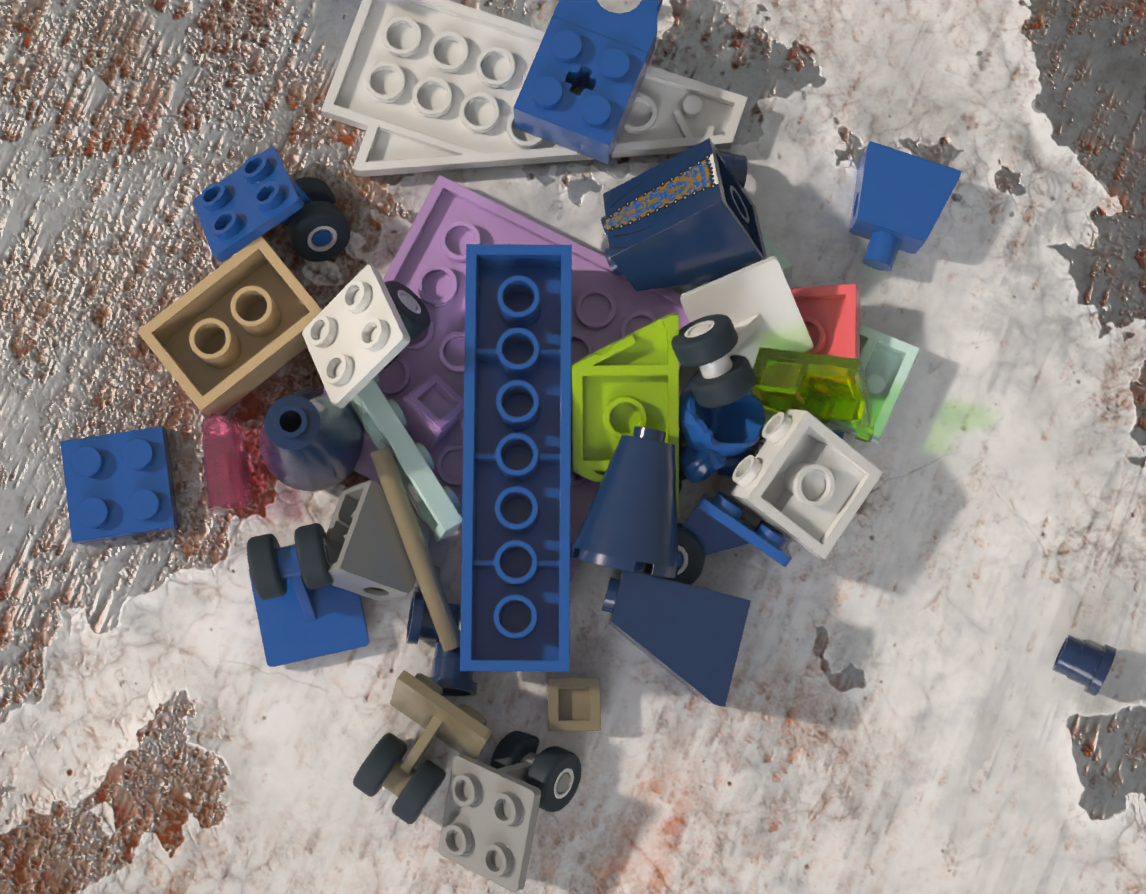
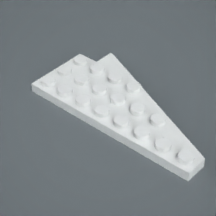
[321,0,748,177]

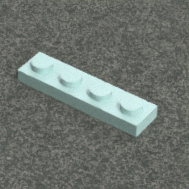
[349,374,462,543]

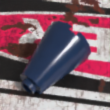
[260,389,364,492]
[570,426,679,578]

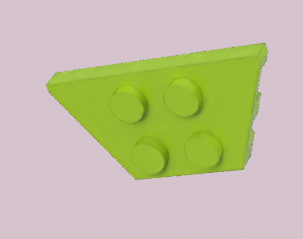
[572,314,679,519]

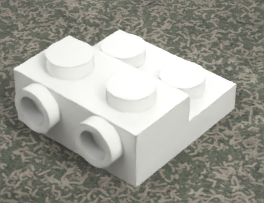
[730,408,883,559]

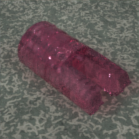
[201,413,255,510]

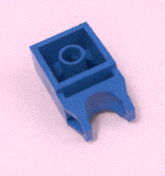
[513,0,663,164]

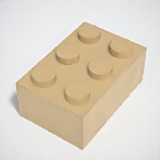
[137,236,322,420]

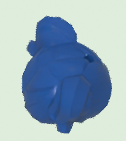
[679,377,765,483]

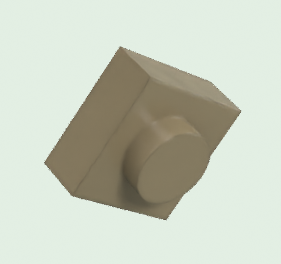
[548,678,601,731]

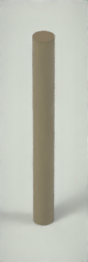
[370,446,460,652]

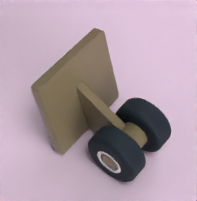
[353,670,493,824]

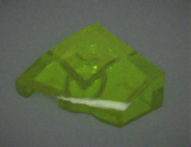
[751,347,874,443]

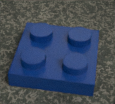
[60,426,179,544]

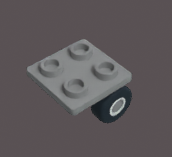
[438,731,581,892]

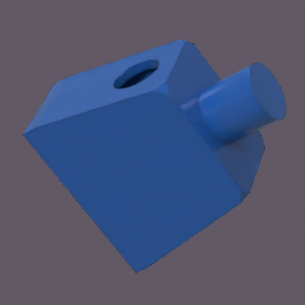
[849,141,962,271]

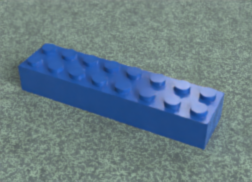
[460,244,572,672]

